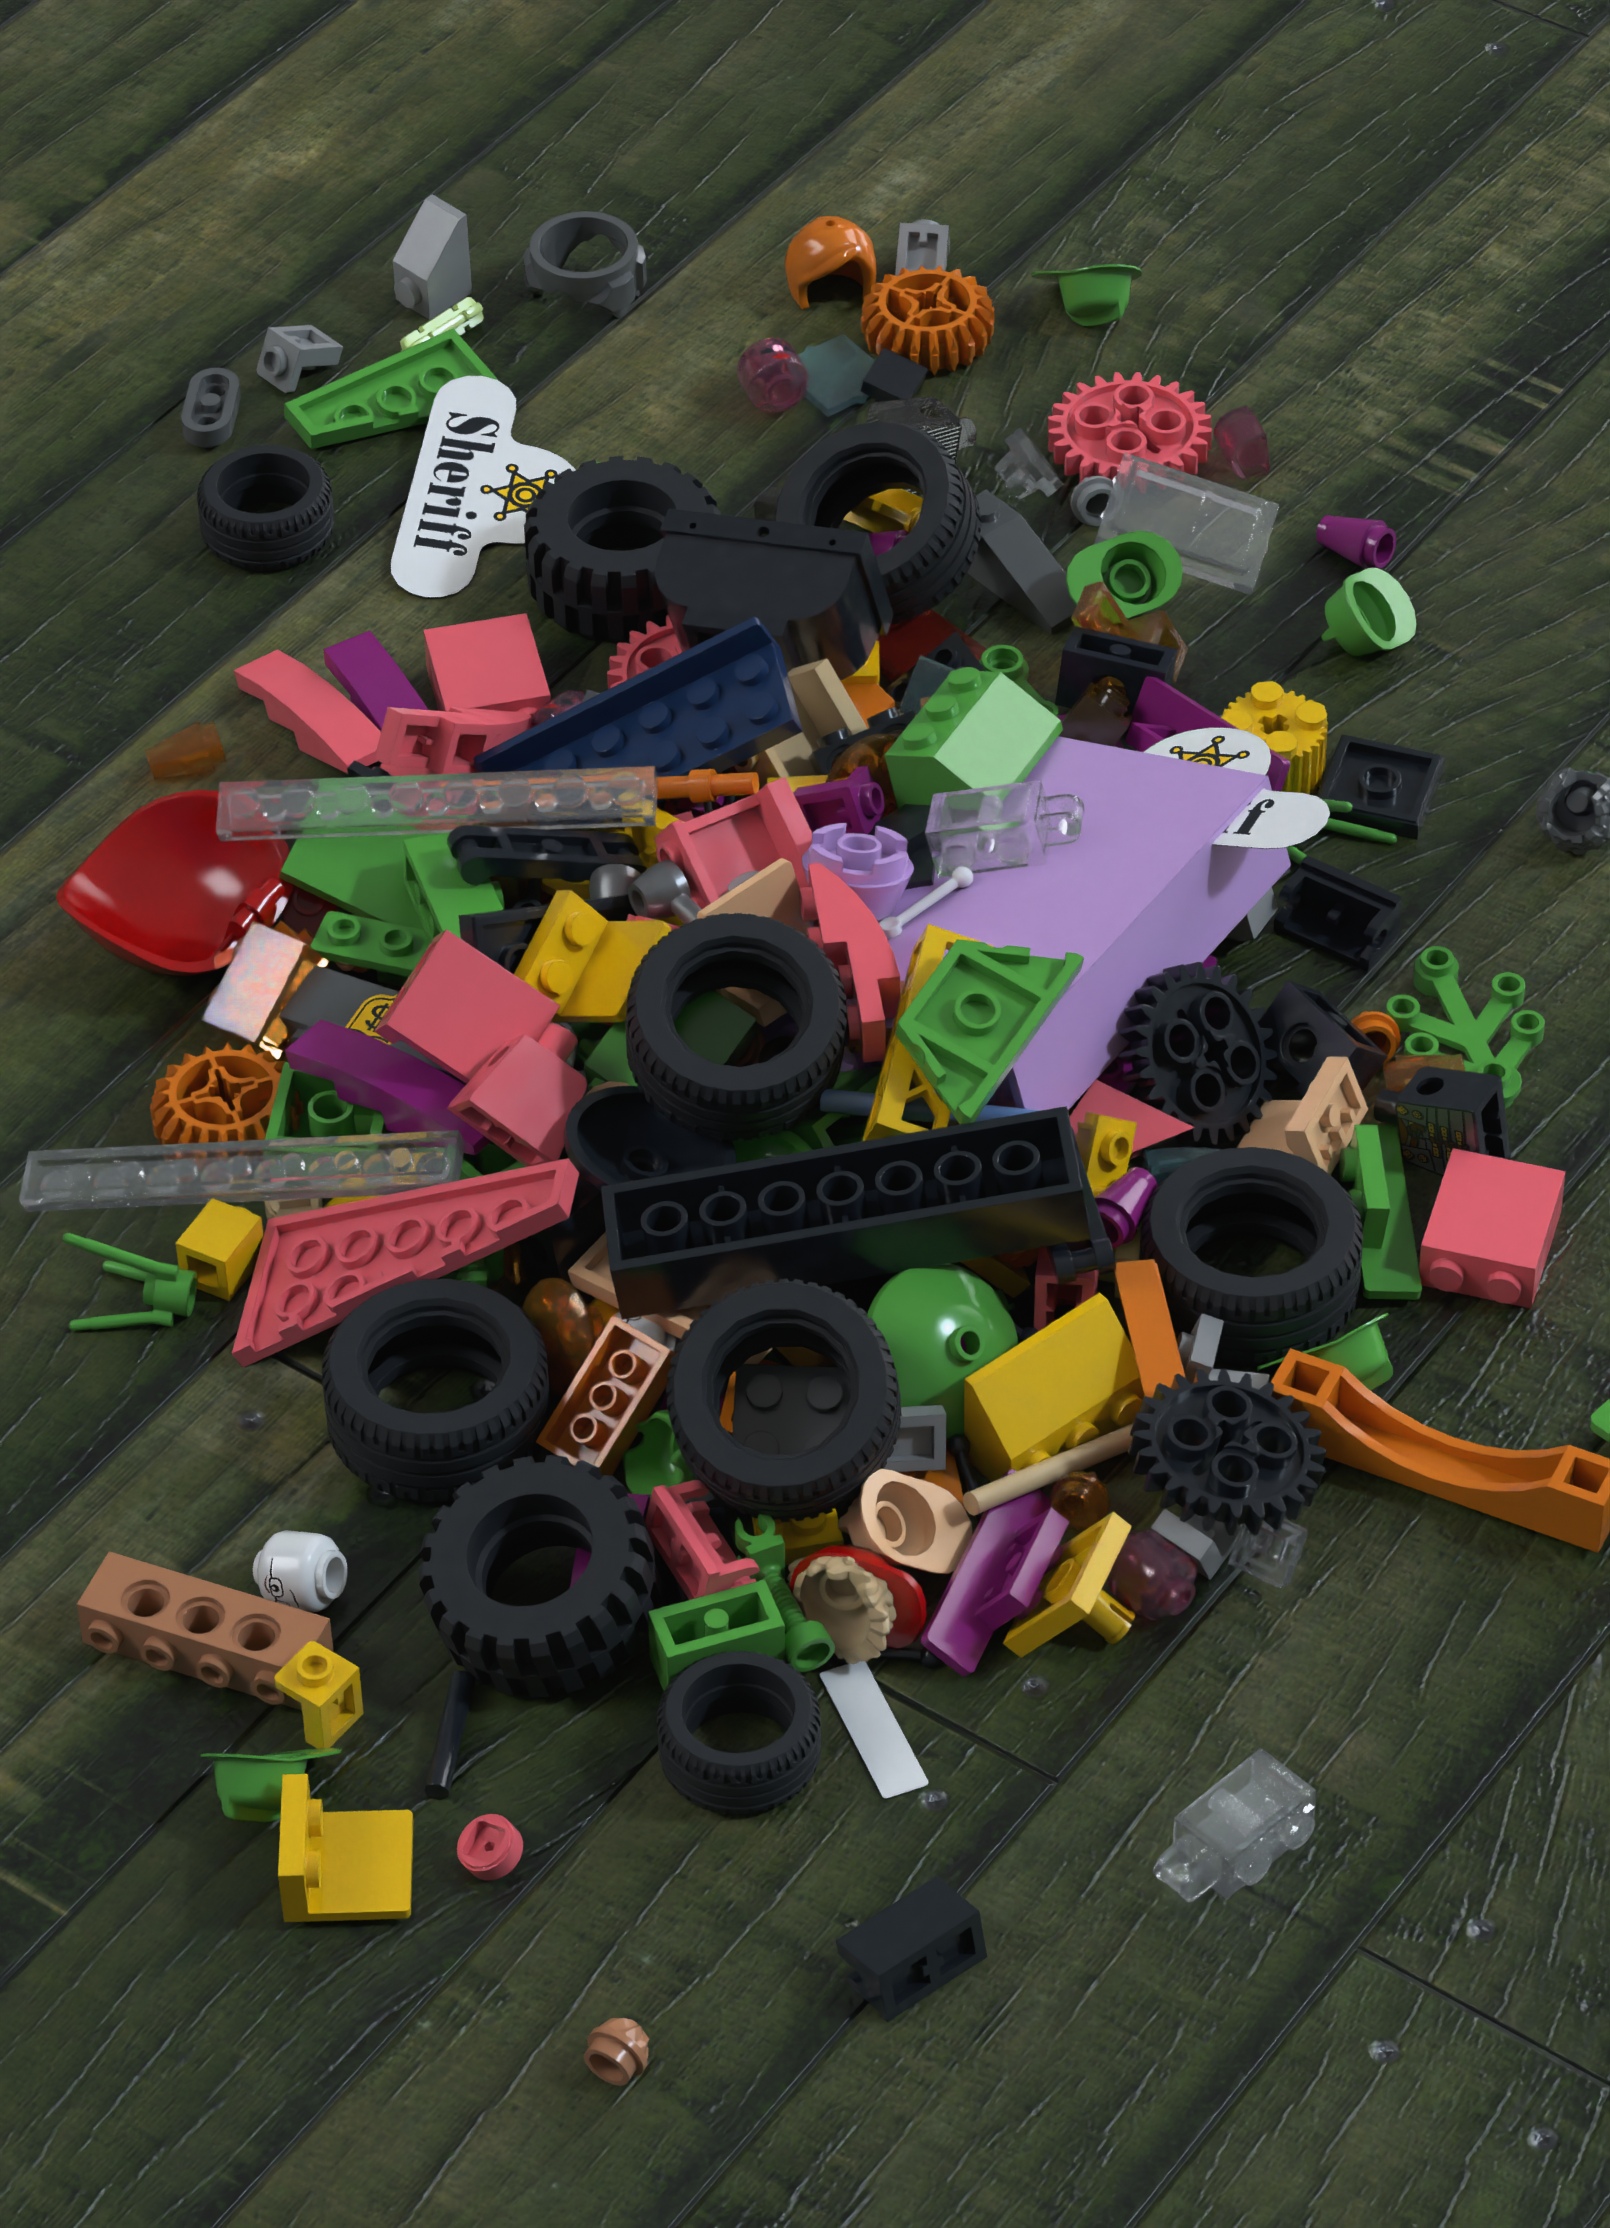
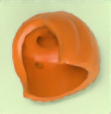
[785,216,877,310]

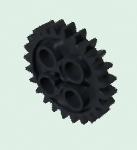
[1119,962,1277,1148]
[1128,1369,1326,1536]

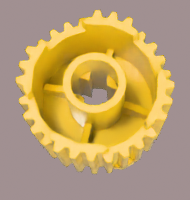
[1221,681,1328,795]

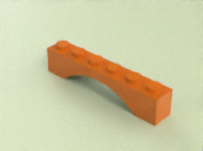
[1271,1348,1610,1553]

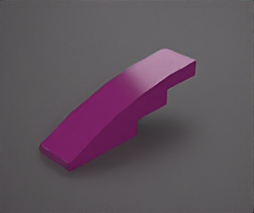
[323,630,428,732]
[285,1019,491,1155]

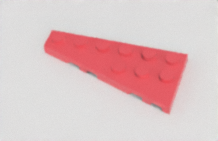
[232,1158,579,1368]

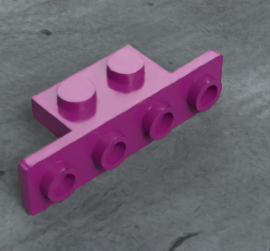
[1125,677,1290,792]
[921,1469,1069,1677]

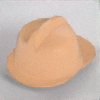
[838,1469,973,1574]

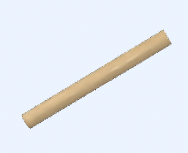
[963,1423,1133,1515]

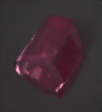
[1213,405,1270,479]

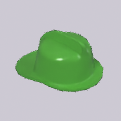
[1031,264,1142,327]
[1066,530,1183,622]
[1321,568,1417,657]
[1256,1313,1393,1390]
[200,1748,341,1822]

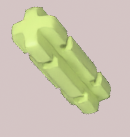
[400,297,484,352]

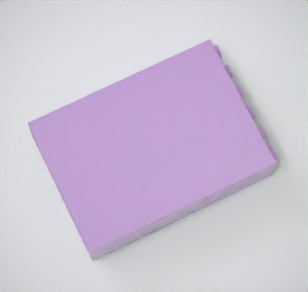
[757,736,1291,1126]

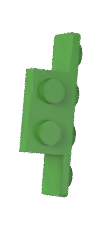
[310,911,430,987]
[1339,1124,1422,1300]

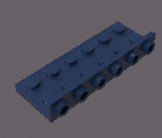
[473,617,803,832]

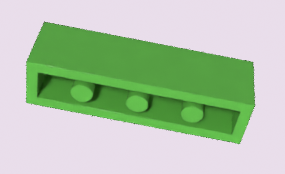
[403,832,504,943]

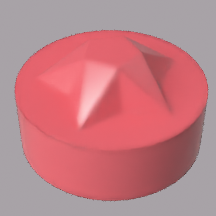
[457,1814,523,1881]

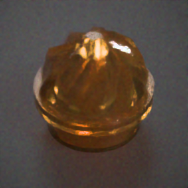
[1051,1469,1110,1531]

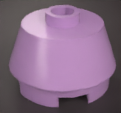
[802,823,914,921]

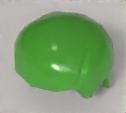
[623,1410,696,1497]

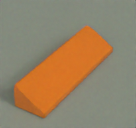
[1114,1259,1185,1398]

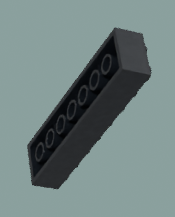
[601,1106,1091,1319]

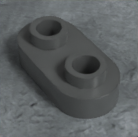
[181,368,241,449]

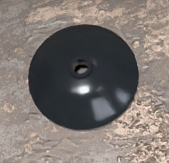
[563,1086,736,1192]

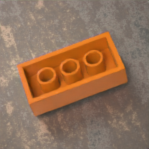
[536,1315,676,1476]

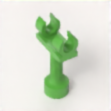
[735,1514,835,1672]

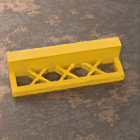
[863,924,993,1141]

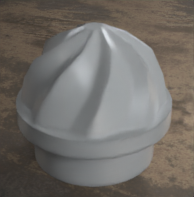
[1070,476,1122,526]

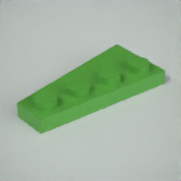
[284,328,499,449]

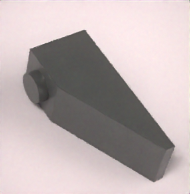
[967,490,1086,635]

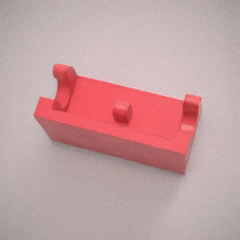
[645,1480,760,1600]

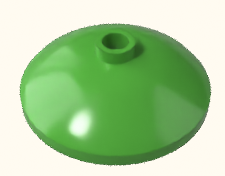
[867,1263,1019,1440]

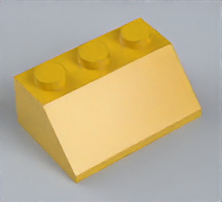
[964,1292,1145,1482]

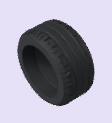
[197,445,334,571]
[657,1651,821,1815]

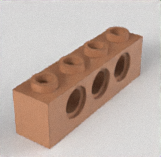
[77,1551,334,1710]

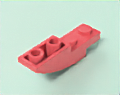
[374,707,532,776]
[799,863,900,1063]

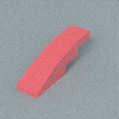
[233,649,381,774]

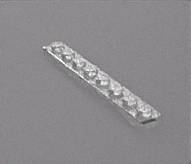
[216,766,658,841]
[19,1130,465,1212]

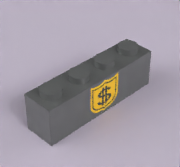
[279,965,466,1086]

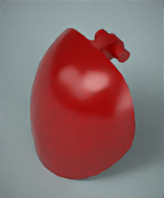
[56,790,293,977]

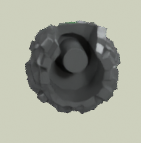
[1535,767,1610,854]

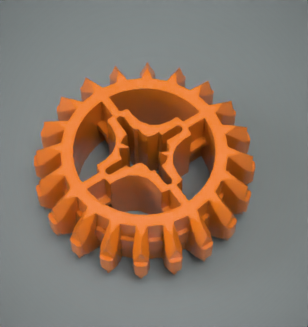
[861,265,995,376]
[150,1042,304,1178]

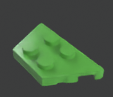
[895,939,1084,1124]

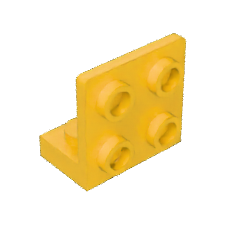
[514,890,671,1022]
[278,1774,413,1922]

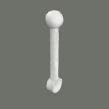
[879,866,973,939]

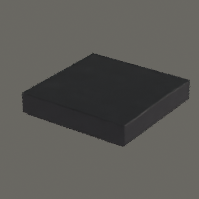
[1317,734,1445,840]

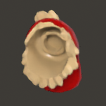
[787,1545,926,1665]

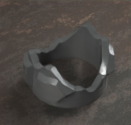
[523,211,647,319]

